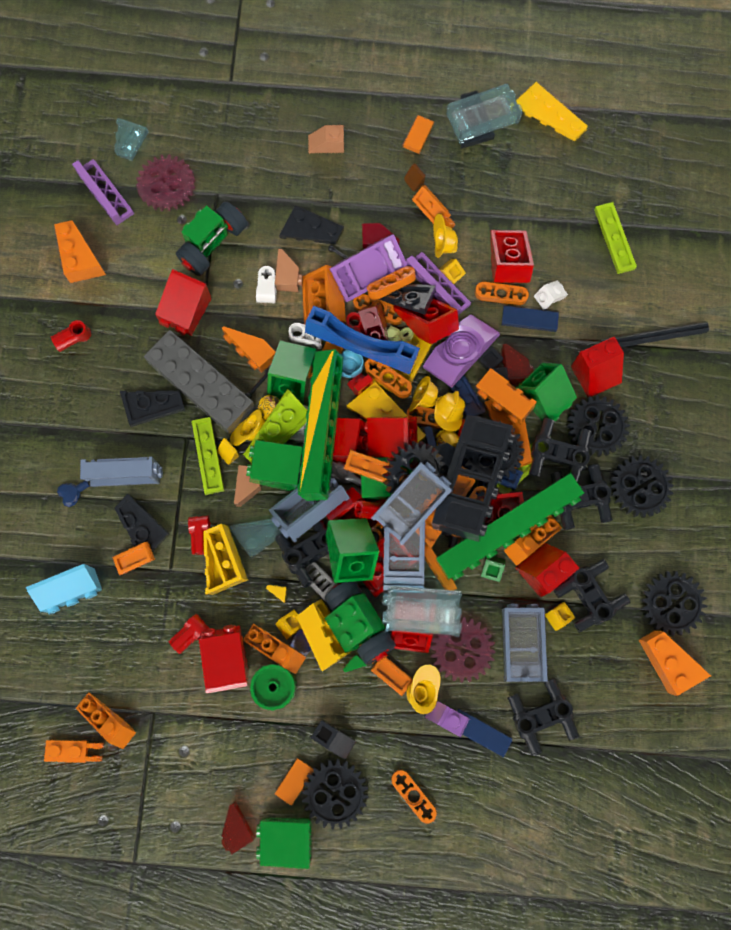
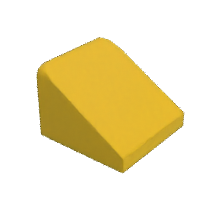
[439,259,466,284]
[217,438,239,465]
[266,585,288,604]
[545,602,575,631]
[276,609,302,639]

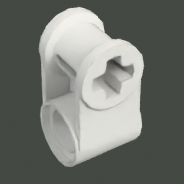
[256,266,276,303]
[289,323,322,349]

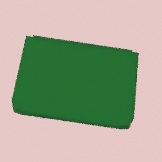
[481,556,506,582]
[343,655,367,673]

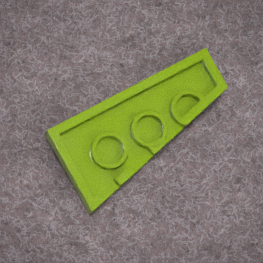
[243,389,308,463]

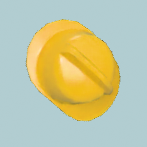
[433,213,458,258]
[409,376,438,412]
[434,391,465,432]
[230,410,265,446]
[406,665,441,714]

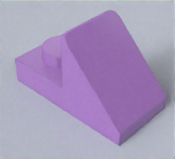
[425,701,470,737]

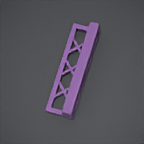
[72,159,134,226]
[406,252,471,315]

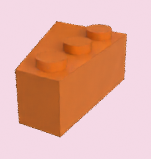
[54,220,106,283]
[476,368,537,425]
[639,630,711,696]

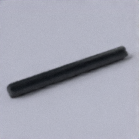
[600,322,709,347]

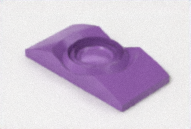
[330,234,408,302]
[423,315,500,388]

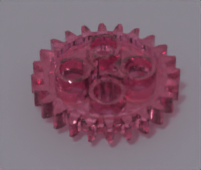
[136,155,195,212]
[430,617,496,683]

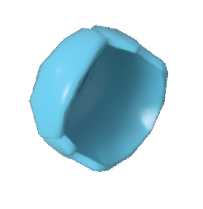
[341,350,364,378]

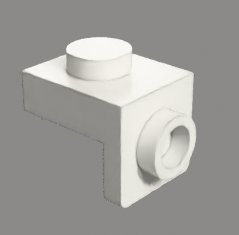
[534,280,568,310]

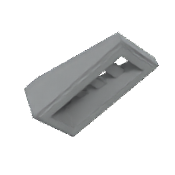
[306,562,337,602]

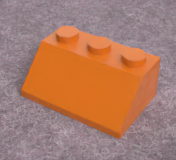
[302,265,346,325]

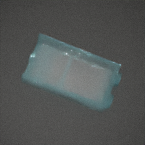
[447,83,522,144]
[382,586,462,637]

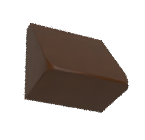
[404,163,425,191]

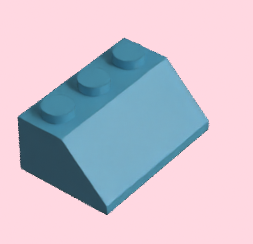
[26,564,102,614]

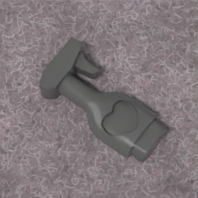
[331,461,365,500]

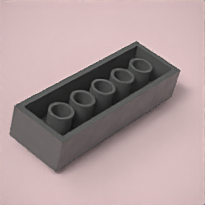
[144,330,255,435]

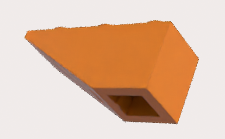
[222,327,275,373]
[504,515,562,566]
[243,623,306,674]
[76,692,136,749]

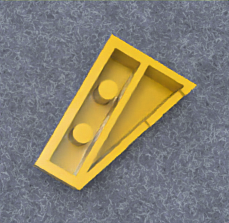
[204,524,248,595]
[296,599,351,671]

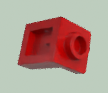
[347,373,373,396]

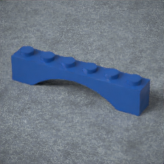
[305,306,420,375]

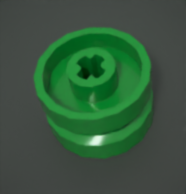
[250,664,297,711]

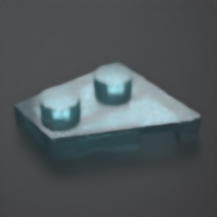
[115,118,149,161]
[229,519,281,558]

